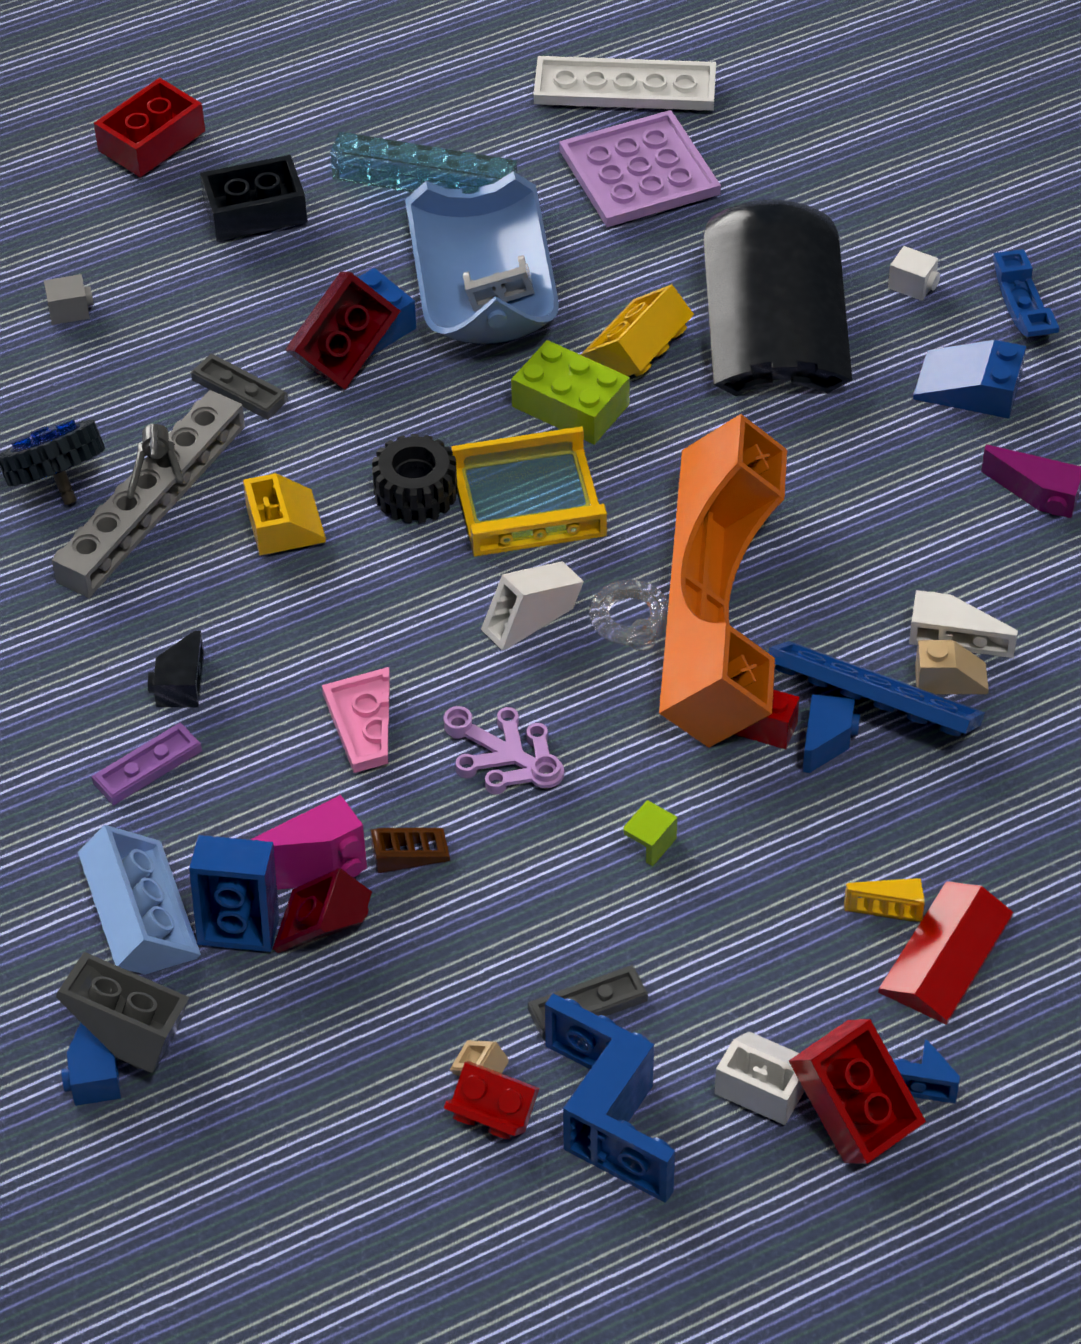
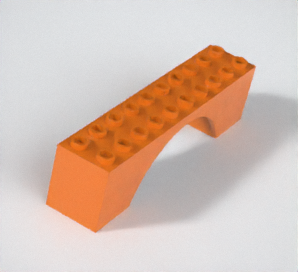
[659,414,787,748]

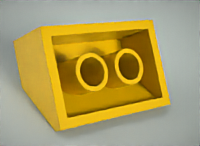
[581,284,694,377]

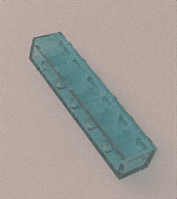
[330,131,517,194]

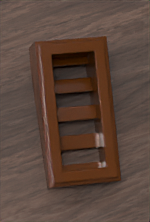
[370,828,450,873]

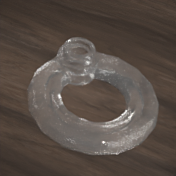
[588,579,669,651]

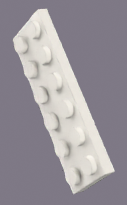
[534,56,716,111]

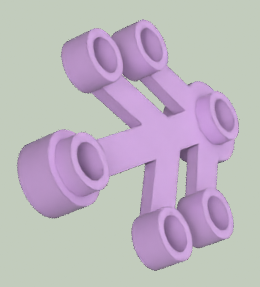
[444,706,564,795]

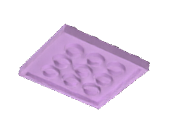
[559,110,721,227]

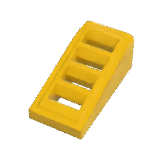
[844,878,925,921]

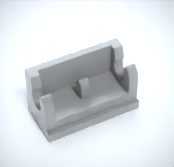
[463,255,535,311]

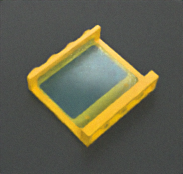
[451,426,607,557]

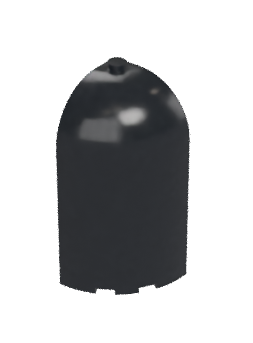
[704,199,852,396]

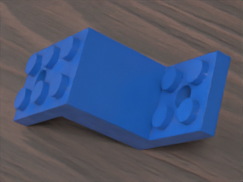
[545,993,675,1203]

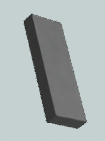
[191,353,288,420]
[528,965,648,1039]

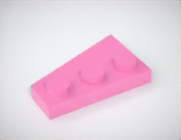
[322,667,390,773]

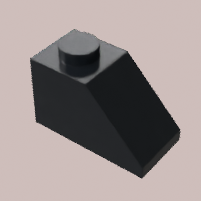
[148,631,204,708]

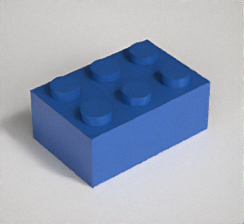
[189,835,279,952]

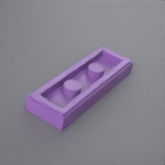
[92,722,202,806]

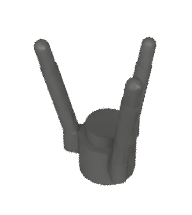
[127,424,184,499]

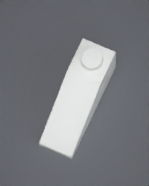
[909,590,1018,658]

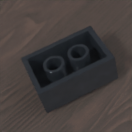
[200,155,308,241]

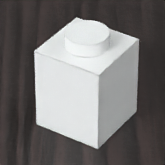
[888,246,940,301]

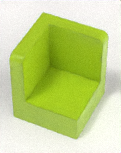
[623,800,677,866]

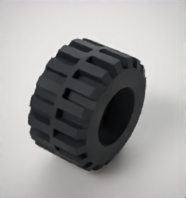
[372,434,457,523]

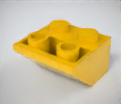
[243,473,326,556]

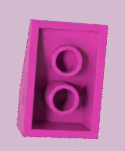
[250,795,367,890]

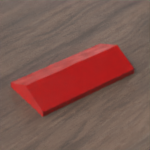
[878,881,1014,1025]

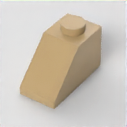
[915,640,989,694]

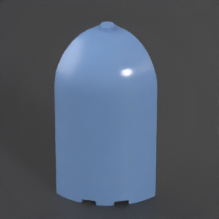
[405,171,559,344]

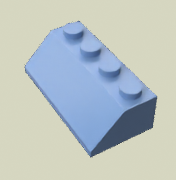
[78,825,201,975]

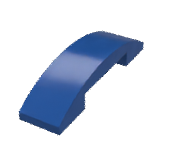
[993,249,1059,337]

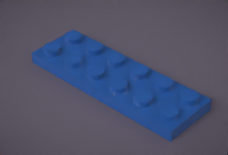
[768,641,985,736]

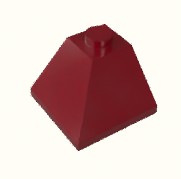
[273,868,372,953]

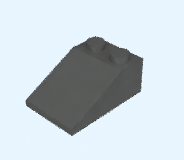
[56,952,190,1073]

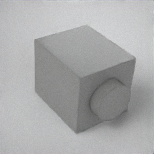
[44,274,94,325]

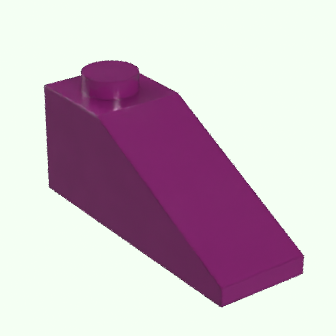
[981,444,1081,518]

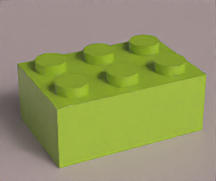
[511,340,630,445]

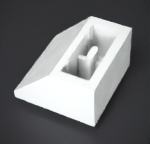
[715,1032,805,1125]

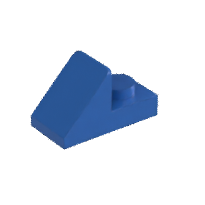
[893,1040,960,1104]

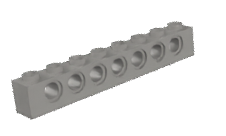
[52,390,245,598]

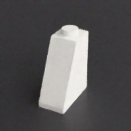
[481,561,584,650]

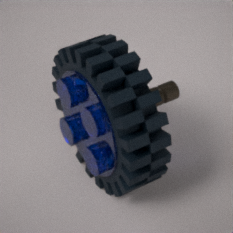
[0,418,106,505]

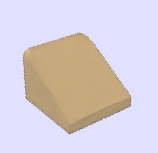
[450,1040,509,1076]

